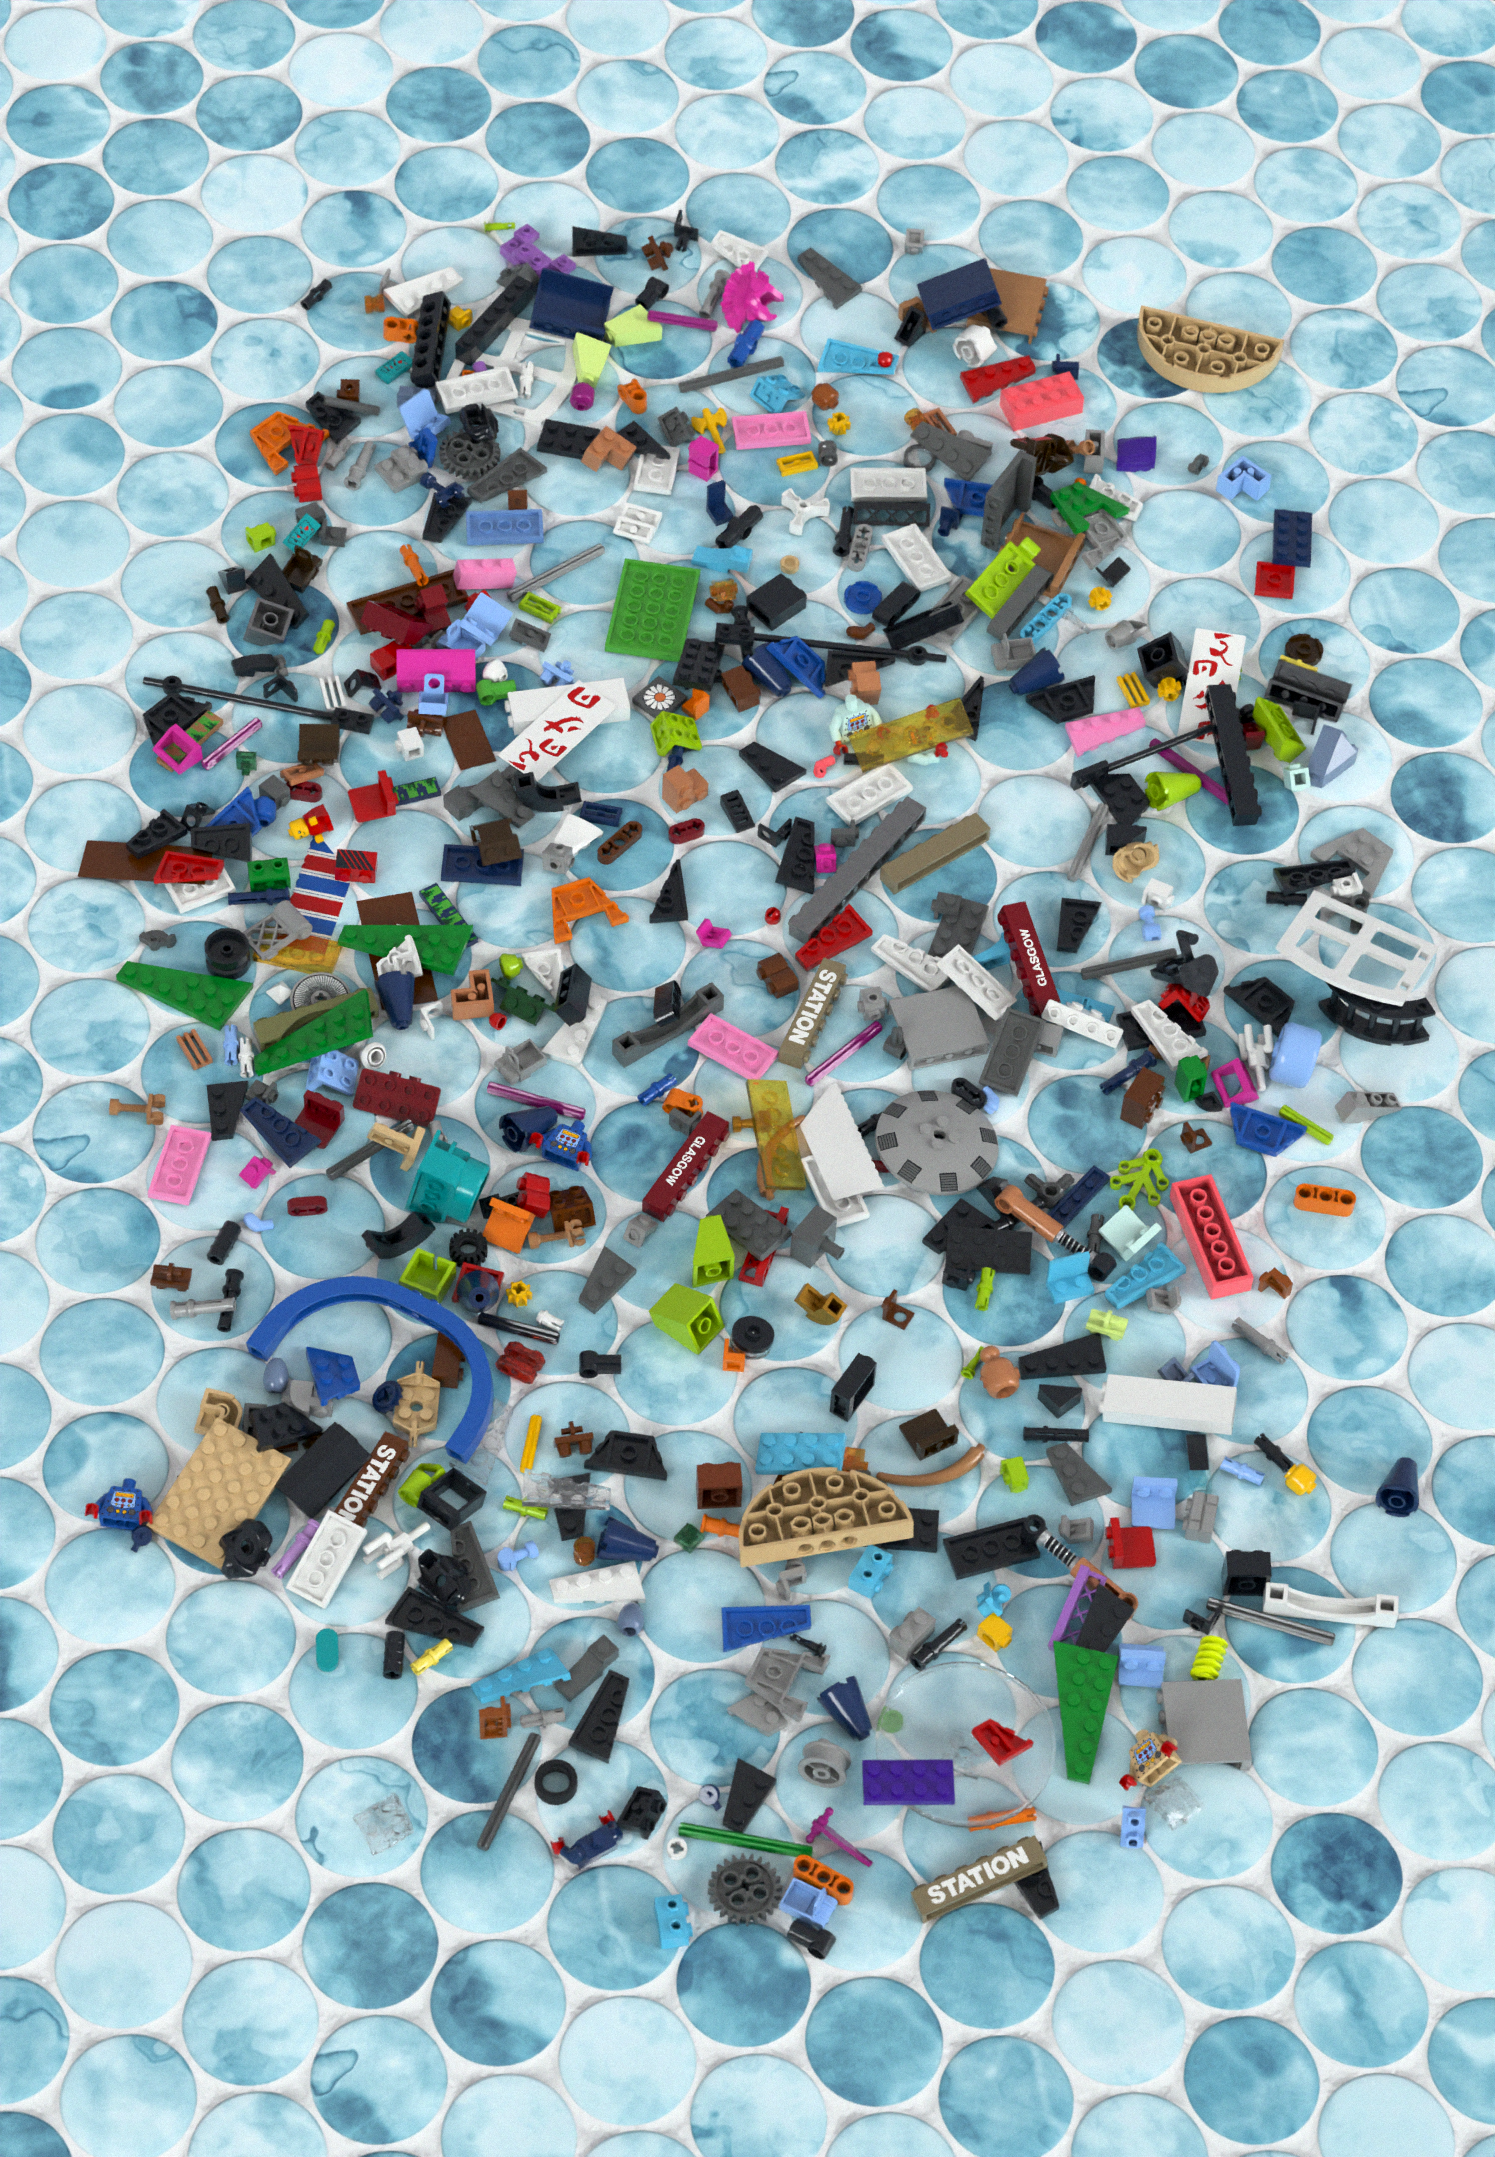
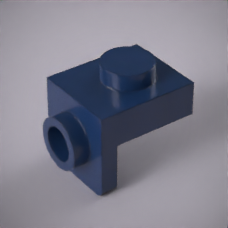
[1052,354,1079,380]

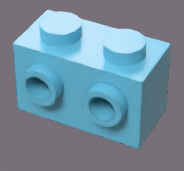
[848,1545,894,1599]
[654,1894,693,1950]

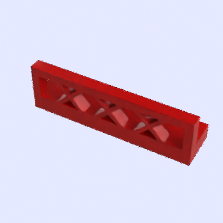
[738,1206,789,1287]

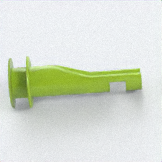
[484,221,515,233]
[961,1346,984,1379]

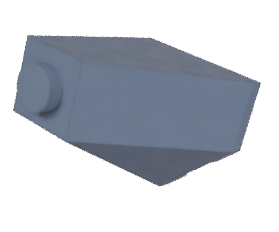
[1307,724,1358,789]

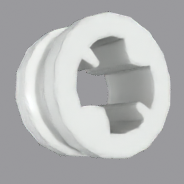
[667,1838,687,1860]

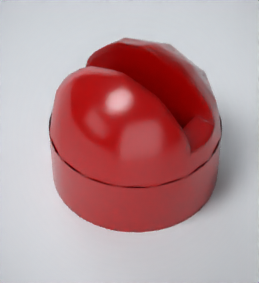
[878,352,893,368]
[765,907,781,925]
[489,1013,507,1030]

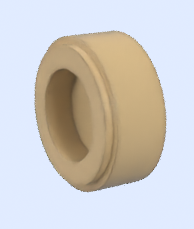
[780,555,799,574]

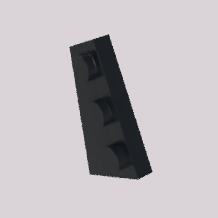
[126,809,188,859]
[207,1081,248,1141]
[922,1198,994,1254]
[548,1473,591,1541]

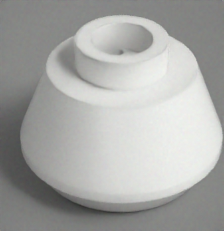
[482,659,508,683]
[359,1042,386,1070]

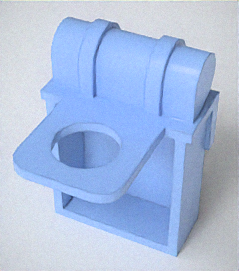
[436,619,486,660]
[418,673,449,715]
[779,1878,838,1929]

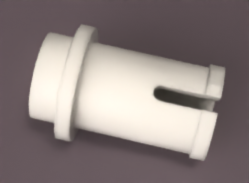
[536,1310,565,1332]

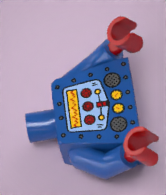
[529,1120,593,1172]
[84,1478,153,1530]

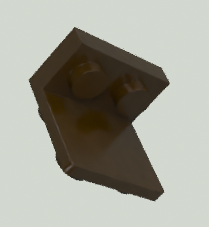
[899,1409,959,1461]

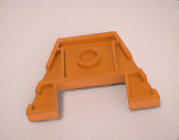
[250,411,330,476]
[552,877,629,944]

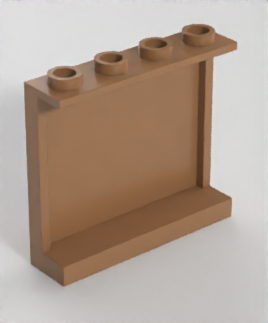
[967,268,1049,344]
[998,512,1086,599]

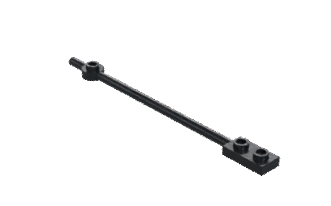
[714,622,947,666]
[143,676,374,734]
[1070,700,1272,791]

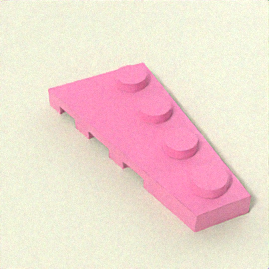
[1065,707,1146,757]

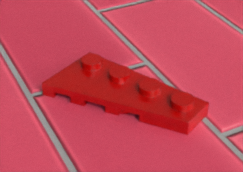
[960,355,1036,404]

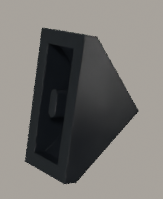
[894,305,927,347]
[218,566,246,595]
[976,1176,1009,1216]
[1037,1384,1082,1419]

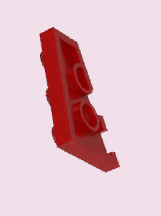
[154,851,224,884]

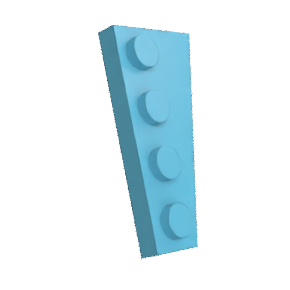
[817,338,899,375]
[1105,1241,1186,1310]
[471,1647,571,1704]

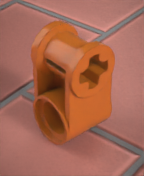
[383,316,419,344]
[617,379,647,414]
[662,1088,703,1118]

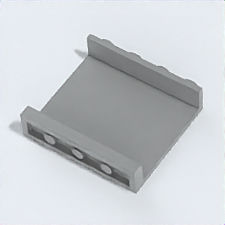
[887,985,989,1070]
[1156,1679,1252,1773]

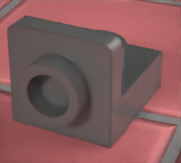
[318,519,347,547]
[245,1079,279,1105]

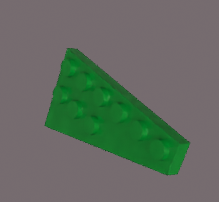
[338,925,473,976]
[116,961,253,1031]
[254,989,373,1077]
[1053,1640,1119,1785]

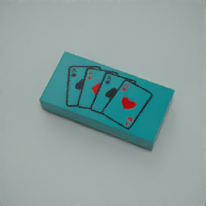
[375,351,413,384]
[282,513,322,553]

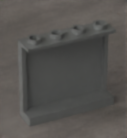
[980,450,1037,552]

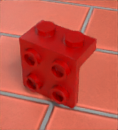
[348,770,398,823]
[1158,983,1210,1022]
[1105,1517,1156,1569]

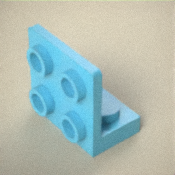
[749,374,805,414]
[1046,1251,1095,1304]

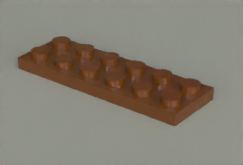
[346,569,469,635]

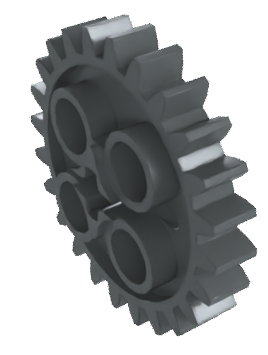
[439,429,501,480]
[708,1853,782,1926]

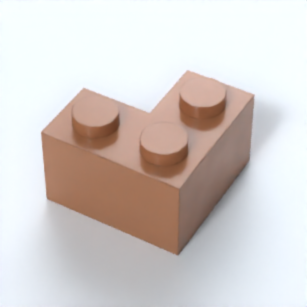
[581,426,637,472]
[848,661,881,705]
[662,765,708,814]
[451,969,494,1020]

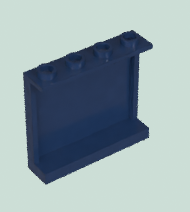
[917,258,1002,331]
[529,268,614,341]

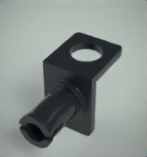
[674,210,699,252]

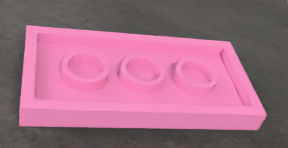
[732,411,811,450]
[688,1013,779,1084]
[148,1125,212,1206]

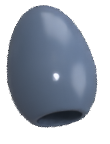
[263,1358,289,1393]
[617,1602,644,1637]

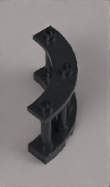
[1318,982,1436,1046]

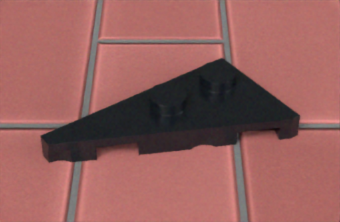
[825,650,896,687]
[944,676,984,741]

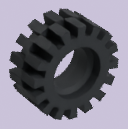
[449,1228,488,1268]

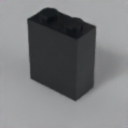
[746,573,807,631]

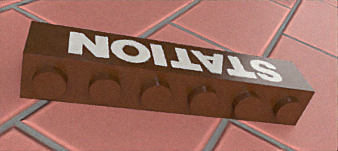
[334,1431,410,1528]

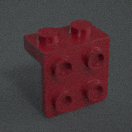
[294,1089,345,1149]

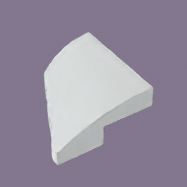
[553,813,603,856]
[376,935,423,978]

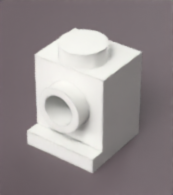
[1330,872,1363,898]
[1141,878,1175,910]

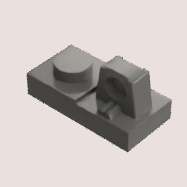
[509,618,551,652]

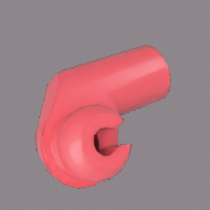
[813,755,835,778]

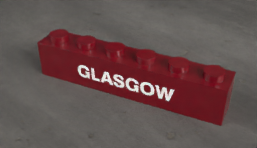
[997,901,1061,1020]
[642,1111,730,1223]

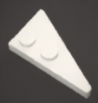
[521,948,564,1001]

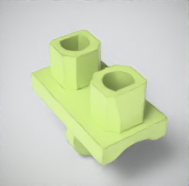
[1085,1309,1129,1341]

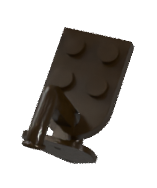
[1010,433,1074,476]

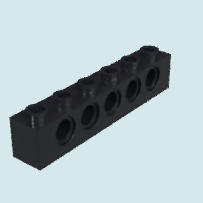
[410,291,451,388]

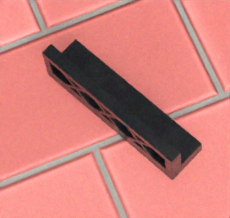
[853,501,930,526]
[882,599,964,650]

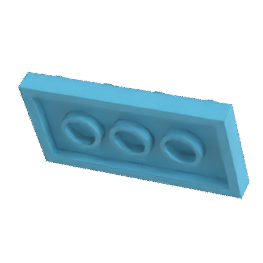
[755,1433,847,1475]

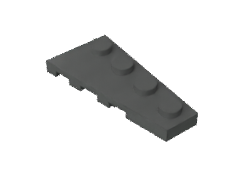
[910,421,992,481]
[467,448,547,503]
[450,1521,500,1614]

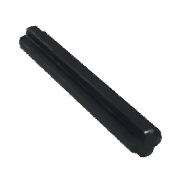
[478,1312,560,1345]

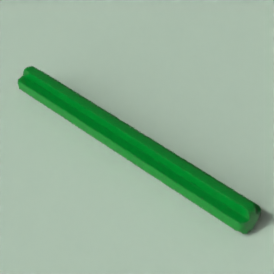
[678,1822,813,1857]

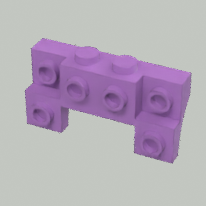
[500,223,576,285]

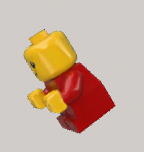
[287,804,334,843]

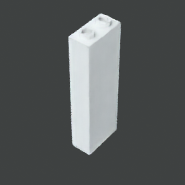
[504,678,630,735]
[1099,1374,1237,1435]

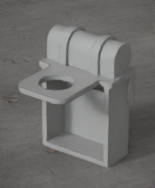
[991,633,1036,671]
[494,1038,547,1085]

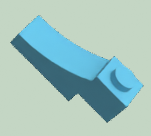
[691,545,753,574]
[972,932,1010,970]

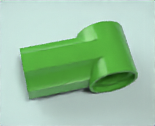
[476,679,516,706]

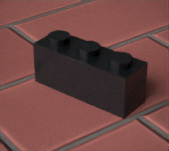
[554,963,592,1027]

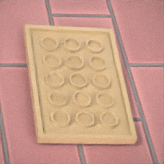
[146,1417,292,1570]

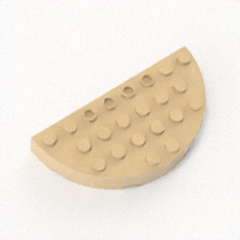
[1137,305,1284,393]
[739,1467,914,1567]

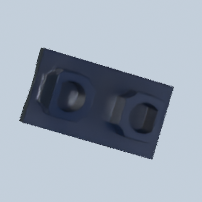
[368,688,404,724]

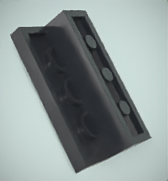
[1264,659,1353,722]
[275,1422,372,1519]

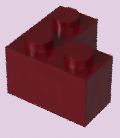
[413,584,452,636]

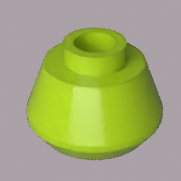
[499,953,523,981]

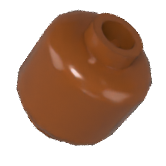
[811,383,839,411]

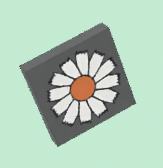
[632,676,688,718]

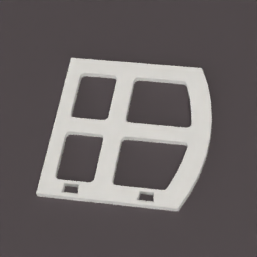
[438,308,577,426]
[1275,890,1439,1006]

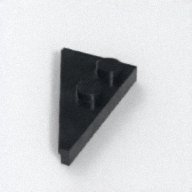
[617,421,671,460]
[649,859,688,924]

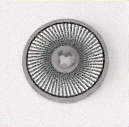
[290,972,351,1025]

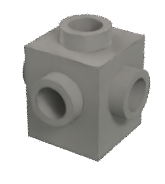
[542,843,575,874]
[857,986,888,1021]

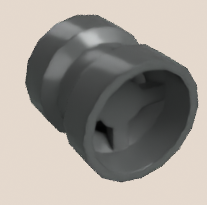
[818,440,838,467]

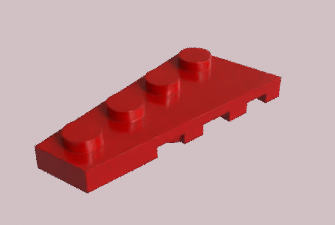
[795,904,873,972]

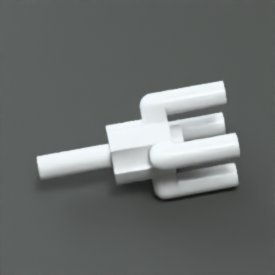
[1238,1024,1274,1091]
[363,1521,431,1580]

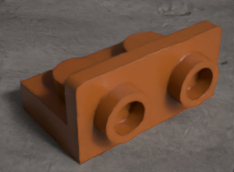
[479,1696,511,1740]

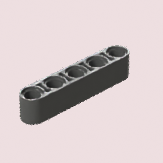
[986,565,1054,640]

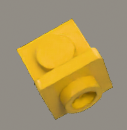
[448,306,472,332]

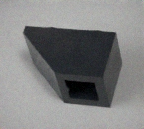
[1105,824,1147,856]

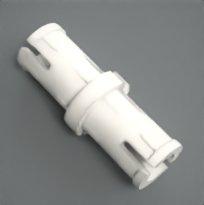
[519,361,534,399]
[238,1037,254,1078]

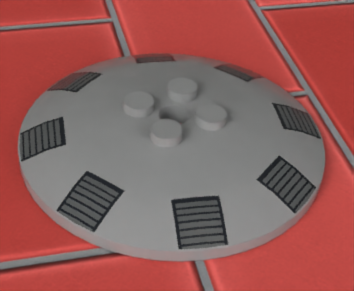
[875,1090,998,1196]

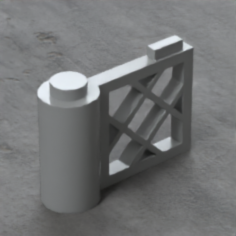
[242,900,313,961]

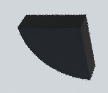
[1194,1091,1223,1112]

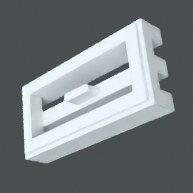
[319,675,346,712]

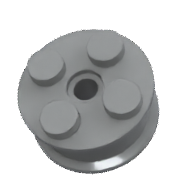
[798,1738,851,1788]

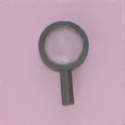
[903,444,936,472]

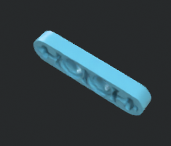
[1019,593,1072,644]

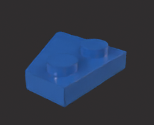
[408,428,438,468]

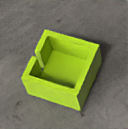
[399,1248,456,1304]

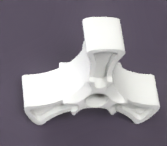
[781,488,830,535]

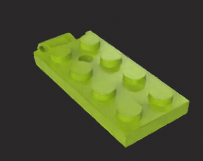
[964,536,1041,619]

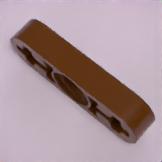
[597,821,642,865]

